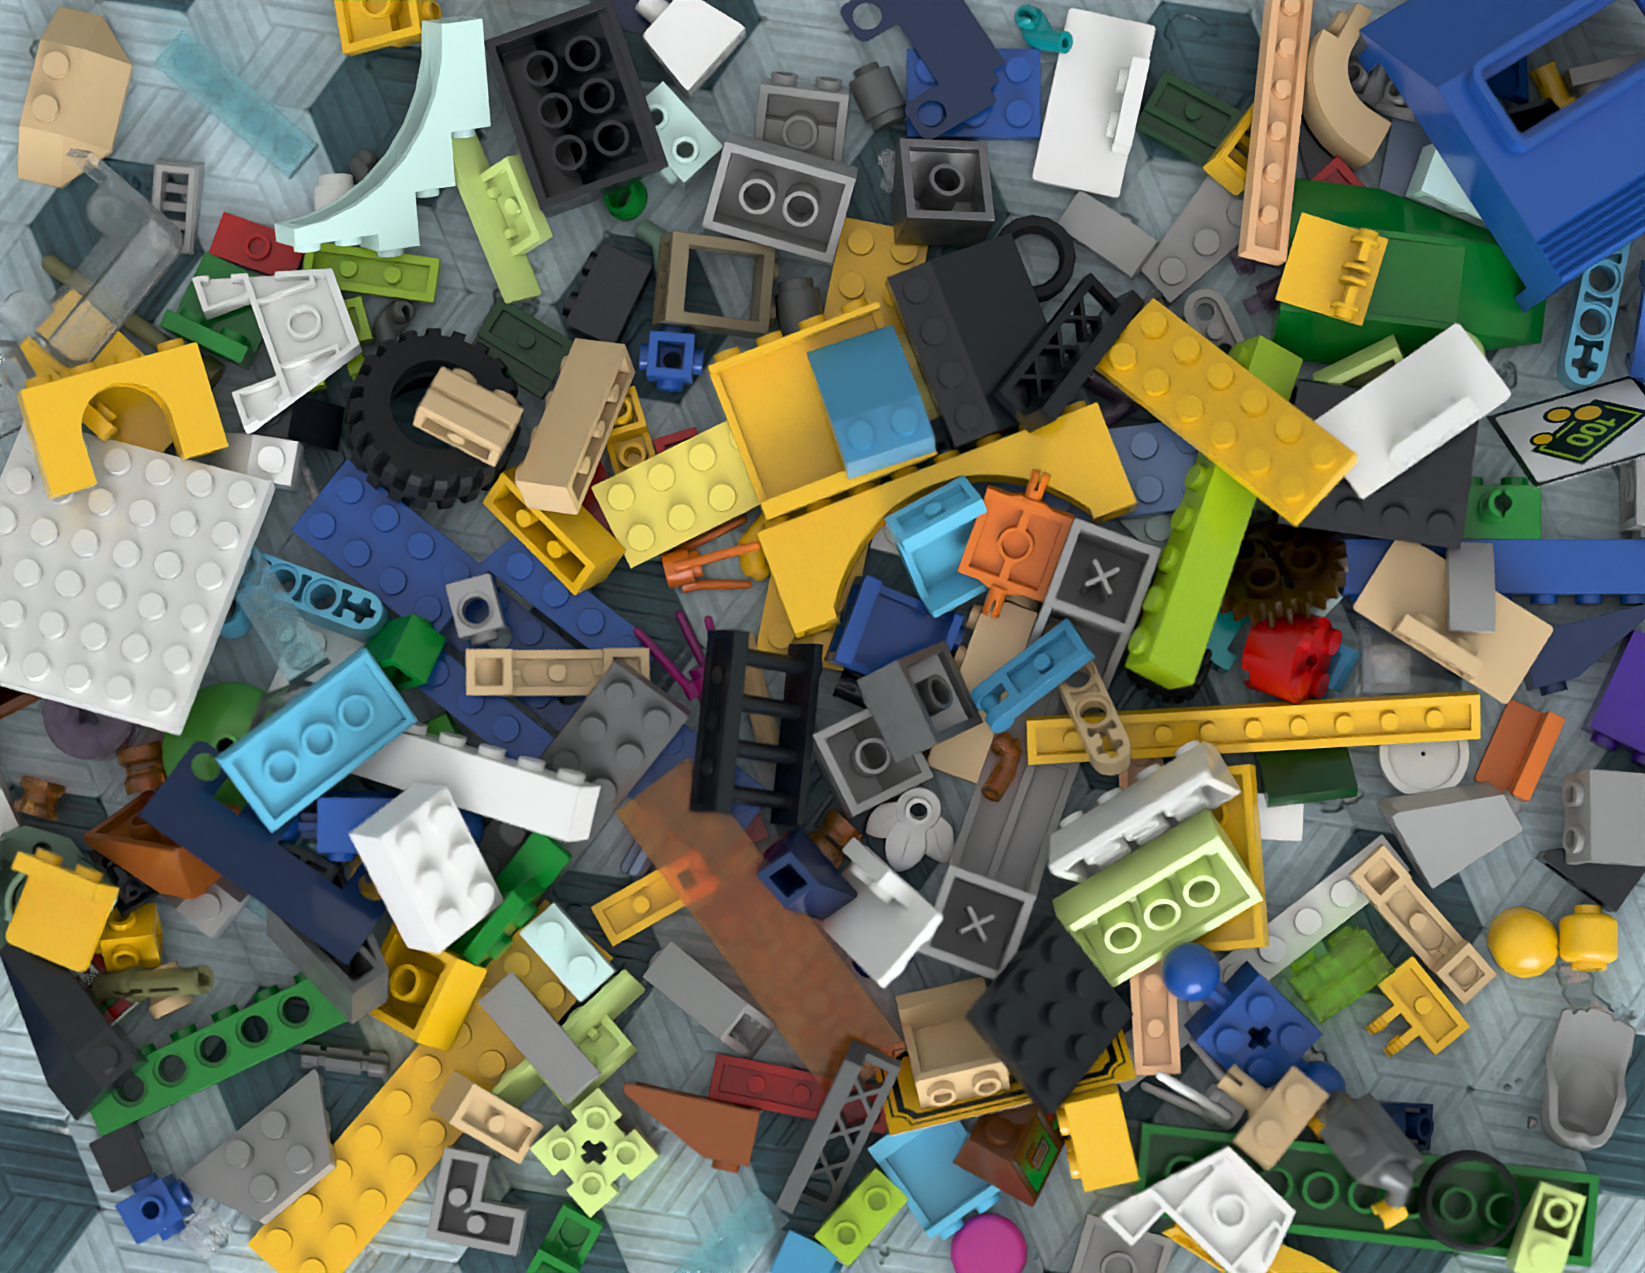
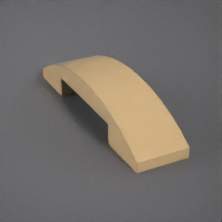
[466,648,650,696]
[1348,844,1497,1005]

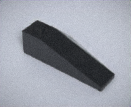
[0,943,149,1121]

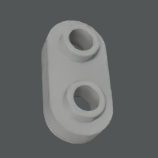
[1182,288,1245,350]

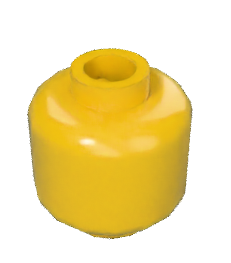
[1559,905,1619,972]

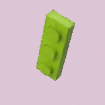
[303,243,442,305]

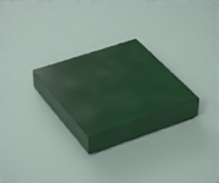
[1254,747,1358,808]

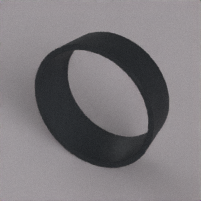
[1417,1150,1519,1252]

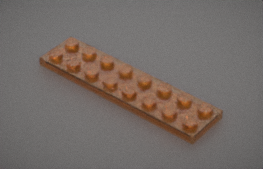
[615,757,908,1093]

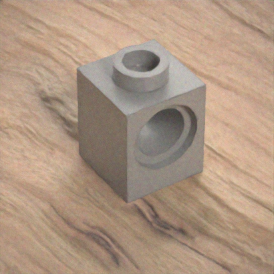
[445,573,507,646]

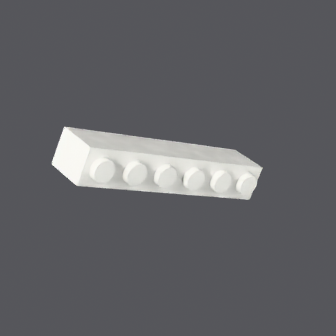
[351,722,600,842]

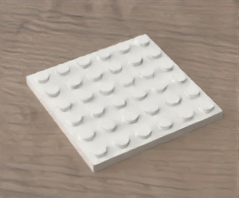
[0,421,276,736]

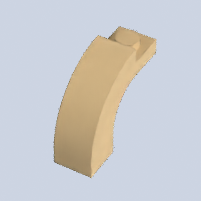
[1302,2,1392,170]

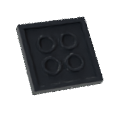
[964,917,1133,1114]

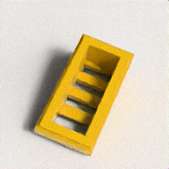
[1203,102,1254,195]

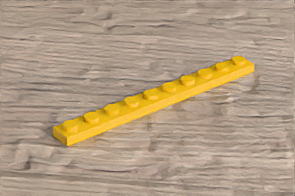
[1025,691,1481,765]

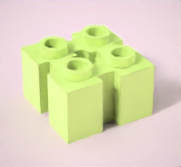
[530,1086,661,1217]

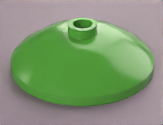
[162,682,283,812]

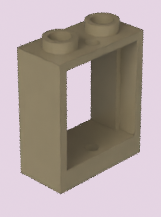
[652,231,780,339]

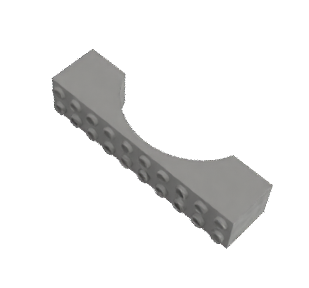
[916,518,1162,980]

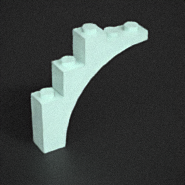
[275,15,491,257]

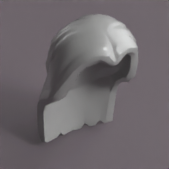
[1540,1007,1636,1152]

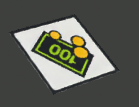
[1486,376,1645,488]

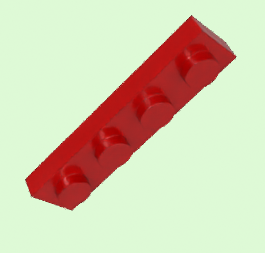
[708,1053,888,1134]

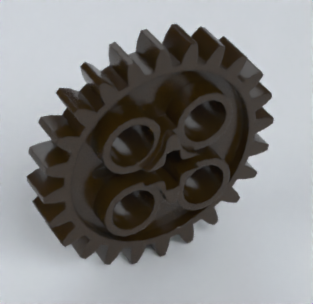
[1219,510,1349,627]

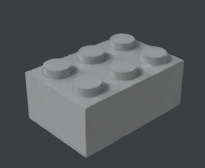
[702,131,858,264]

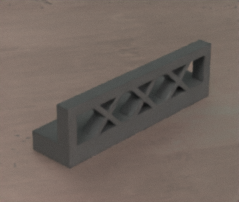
[775,1039,903,1214]

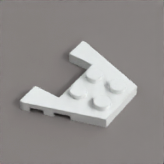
[192,268,362,434]
[1100,1146,1296,1273]

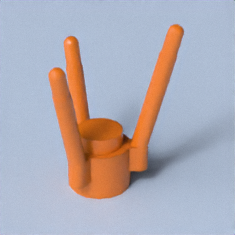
[661,515,761,593]

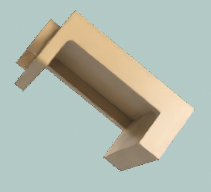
[895,976,1011,1109]

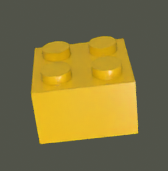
[368,923,488,1052]
[1056,1083,1139,1192]

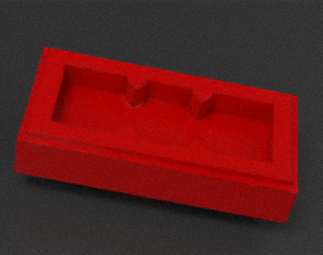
[209,212,305,276]

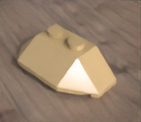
[17,6,134,189]

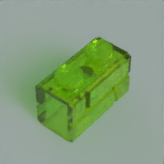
[1286,924,1395,1024]

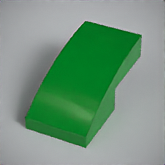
[526,1200,605,1273]

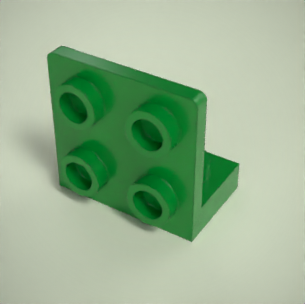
[160,253,264,371]

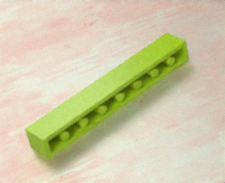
[1125,335,1303,690]

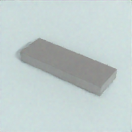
[478,971,602,1104]

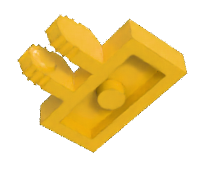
[1365,956,1470,1057]

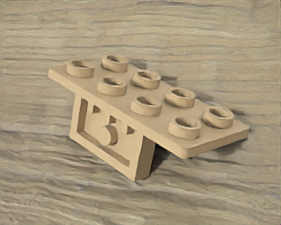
[1353,540,1553,704]

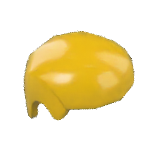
[1486,905,1559,979]

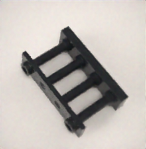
[689,629,823,826]

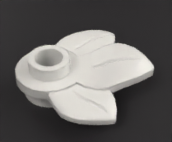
[866,786,954,872]

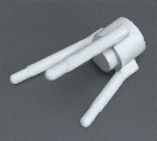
[1140,1038,1246,1131]

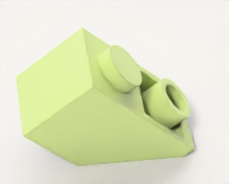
[1504,1181,1586,1273]

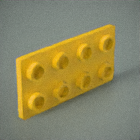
[14,291,173,453]

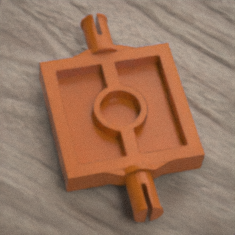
[957,469,1075,618]

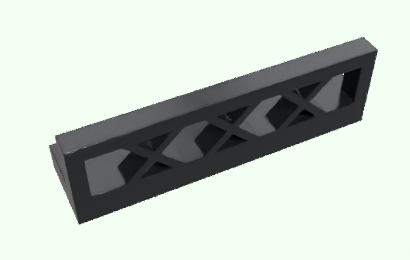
[993,273,1145,433]

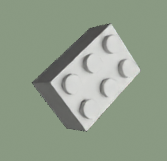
[349,782,504,953]

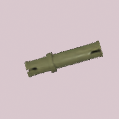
[92,965,214,1003]

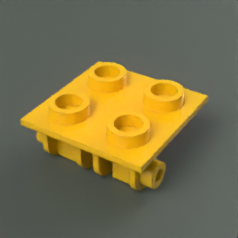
[1275,213,1389,326]

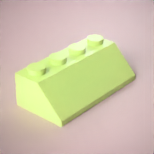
[1052,808,1263,988]

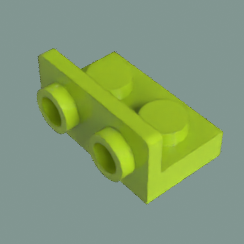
[814,1165,908,1266]

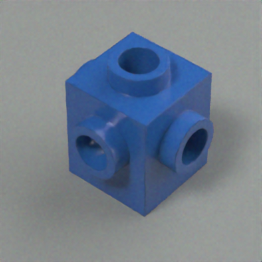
[639,326,704,392]
[115,1172,195,1245]

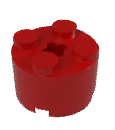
[1242,613,1342,704]

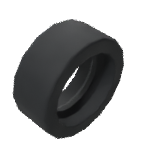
[997,215,1076,303]

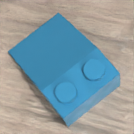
[806,325,935,479]

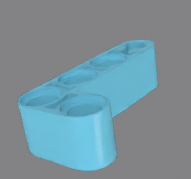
[1557,242,1631,391]
[219,549,392,643]

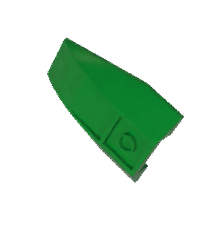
[1270,179,1546,364]

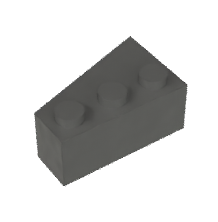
[266,861,389,1024]

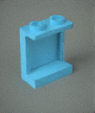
[884,475,990,618]
[867,1120,1002,1240]

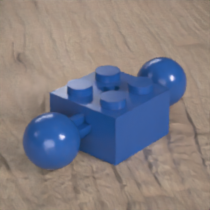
[256,790,485,861]
[1162,943,1346,1094]

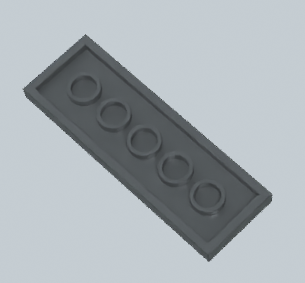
[477,657,691,907]

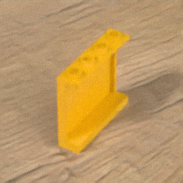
[708,298,937,522]

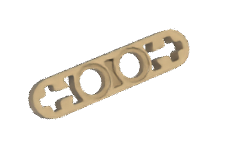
[1040,621,1132,776]

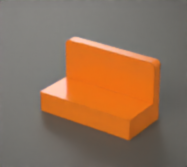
[1474,700,1566,803]

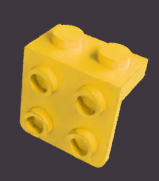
[6,848,120,972]

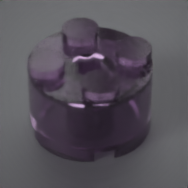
[42,699,141,761]

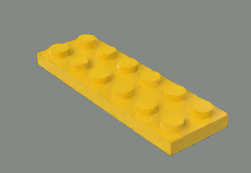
[1095,298,1358,527]

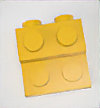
[334,0,442,56]

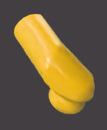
[737,512,771,581]

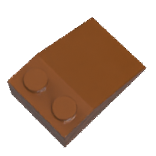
[83,791,241,900]
[623,1080,762,1173]

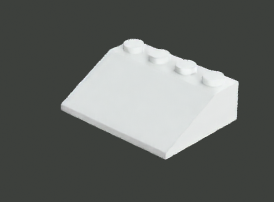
[1049,740,1242,883]

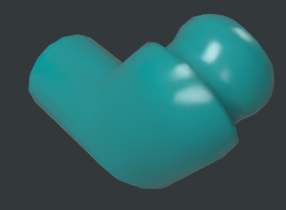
[1014,4,1073,54]

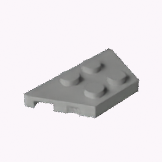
[178,1068,337,1225]

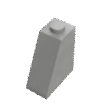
[1376,781,1523,889]
[642,941,778,1060]

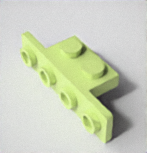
[452,133,553,304]
[491,969,645,1111]

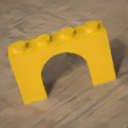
[16,338,228,500]

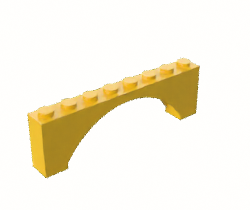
[757,401,1137,640]

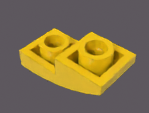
[606,385,656,475]

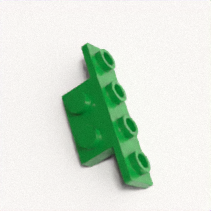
[448,831,572,968]

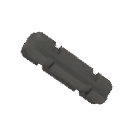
[299,1041,389,1078]

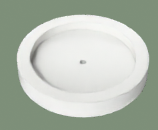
[1377,740,1469,795]

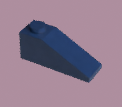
[1524,604,1645,696]

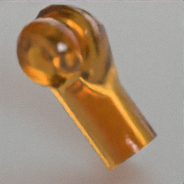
[981,732,1023,802]

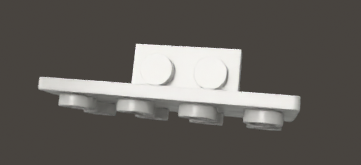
[1032,8,1155,199]
[1314,323,1511,499]
[811,837,943,987]

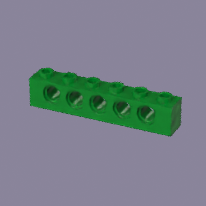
[90,972,348,1137]

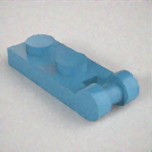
[970,618,1096,733]

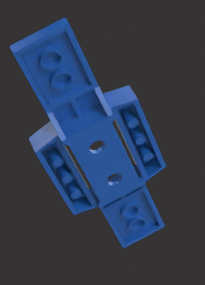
[291,459,767,865]

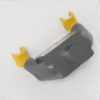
[1306,1090,1425,1230]

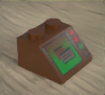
[953,1081,1069,1207]

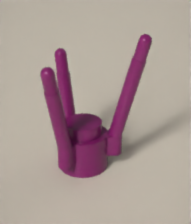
[633,611,716,704]

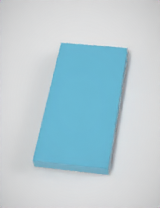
[215,647,418,833]

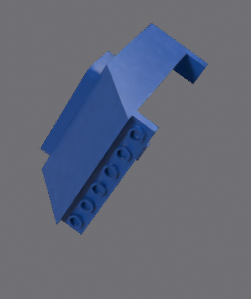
[1357,0,1645,313]

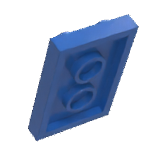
[907,49,1041,140]

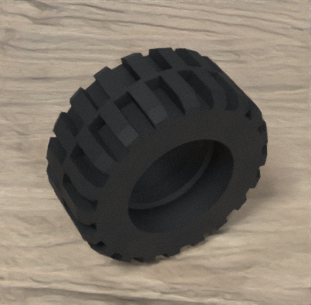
[343,328,523,510]

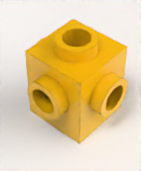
[95,903,164,972]

